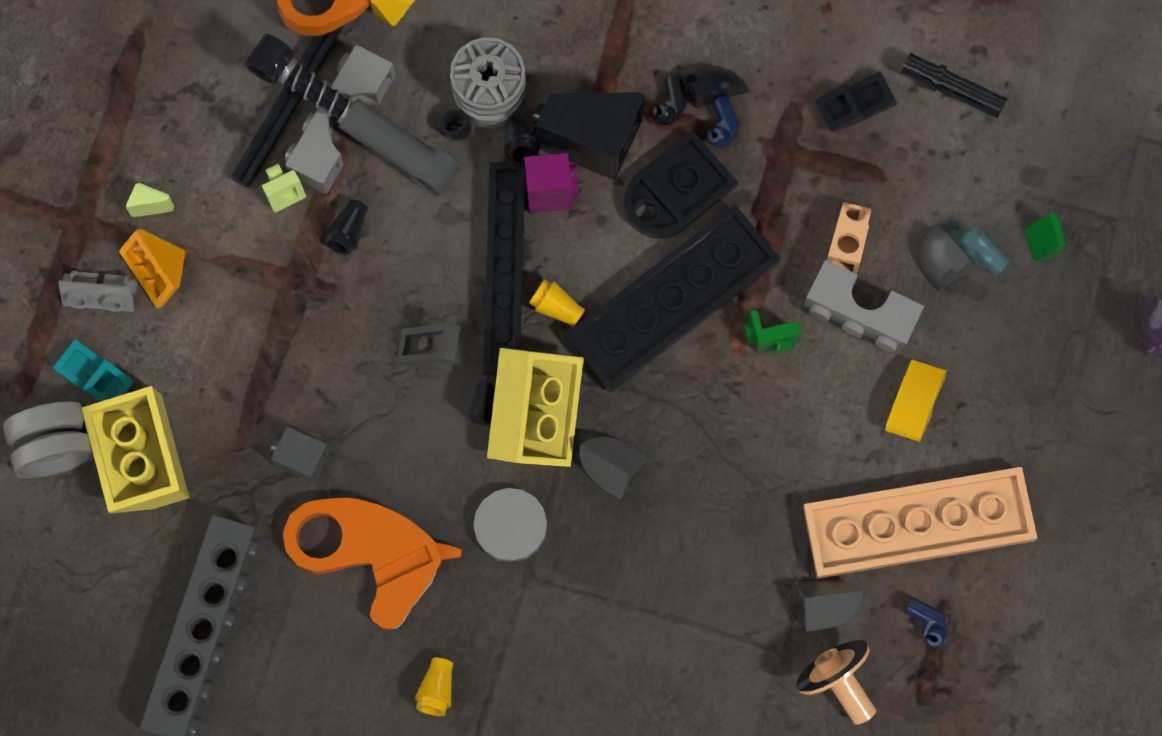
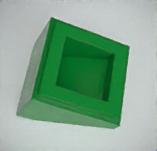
[1025,212,1066,262]

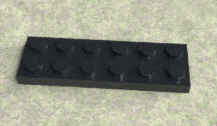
[565,205,781,393]

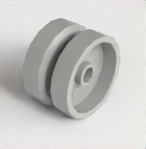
[2,401,94,479]

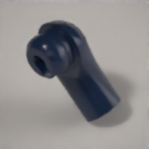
[707,96,739,148]
[904,597,948,648]

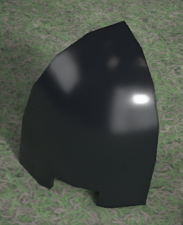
[684,67,749,108]

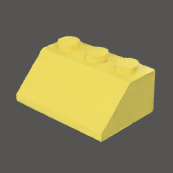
[487,348,584,467]
[81,386,189,514]

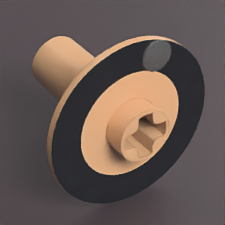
[796,640,876,725]

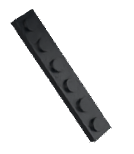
[483,162,526,375]

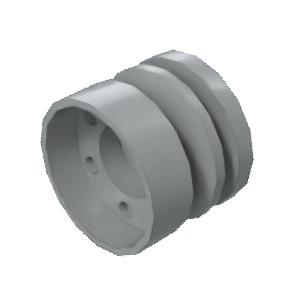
[450,37,527,129]

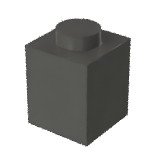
[269,427,330,484]

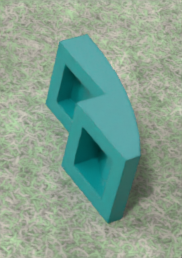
[53,339,134,402]

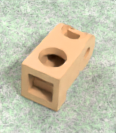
[827,202,872,274]

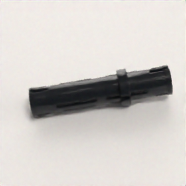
[901,52,1008,119]

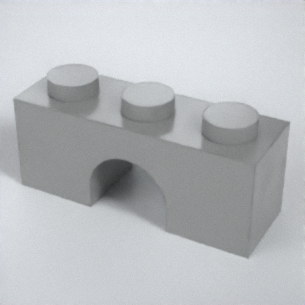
[804,260,924,353]

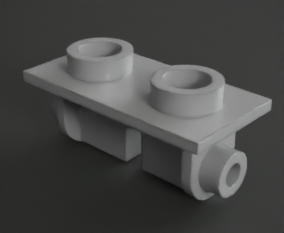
[58,271,137,312]

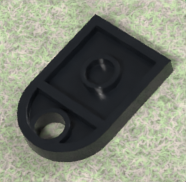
[624,130,738,239]

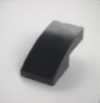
[815,71,898,133]

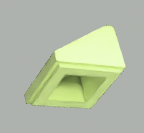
[126,183,174,217]

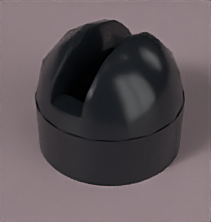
[441,109,472,141]

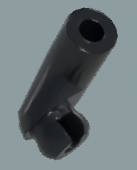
[653,75,687,125]

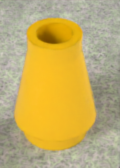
[529,279,585,328]
[415,657,454,716]

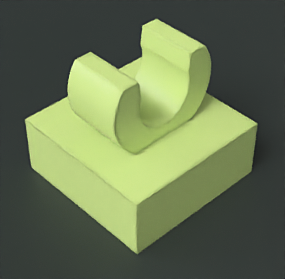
[262,164,306,213]

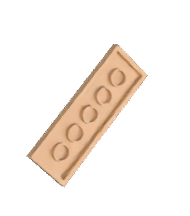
[803,467,1037,579]

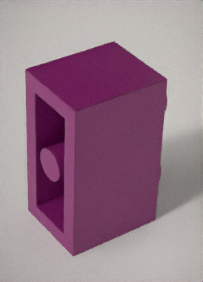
[524,153,579,213]

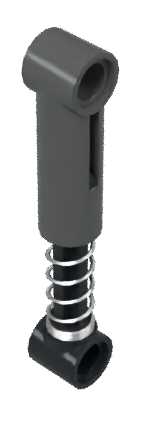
[244,33,459,196]

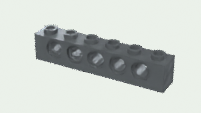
[139,515,262,736]

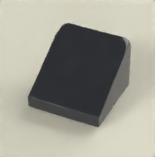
[469,379,495,427]

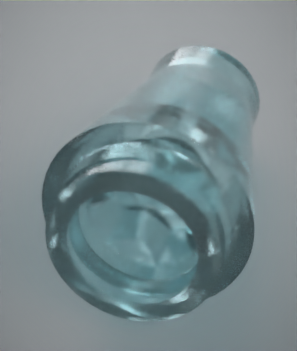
[957,225,1010,276]

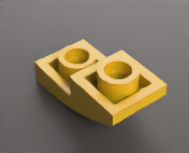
[885,359,946,442]

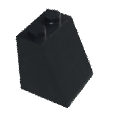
[532,92,645,181]

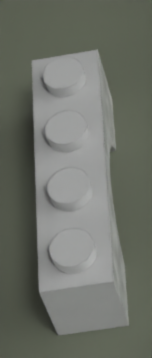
[284,45,396,195]

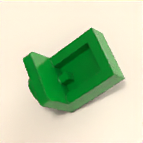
[744,309,802,354]

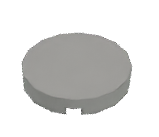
[473,488,547,562]

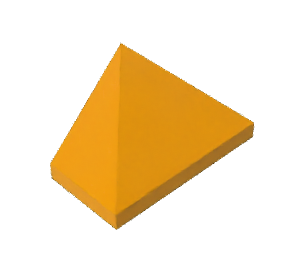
[119,229,186,308]

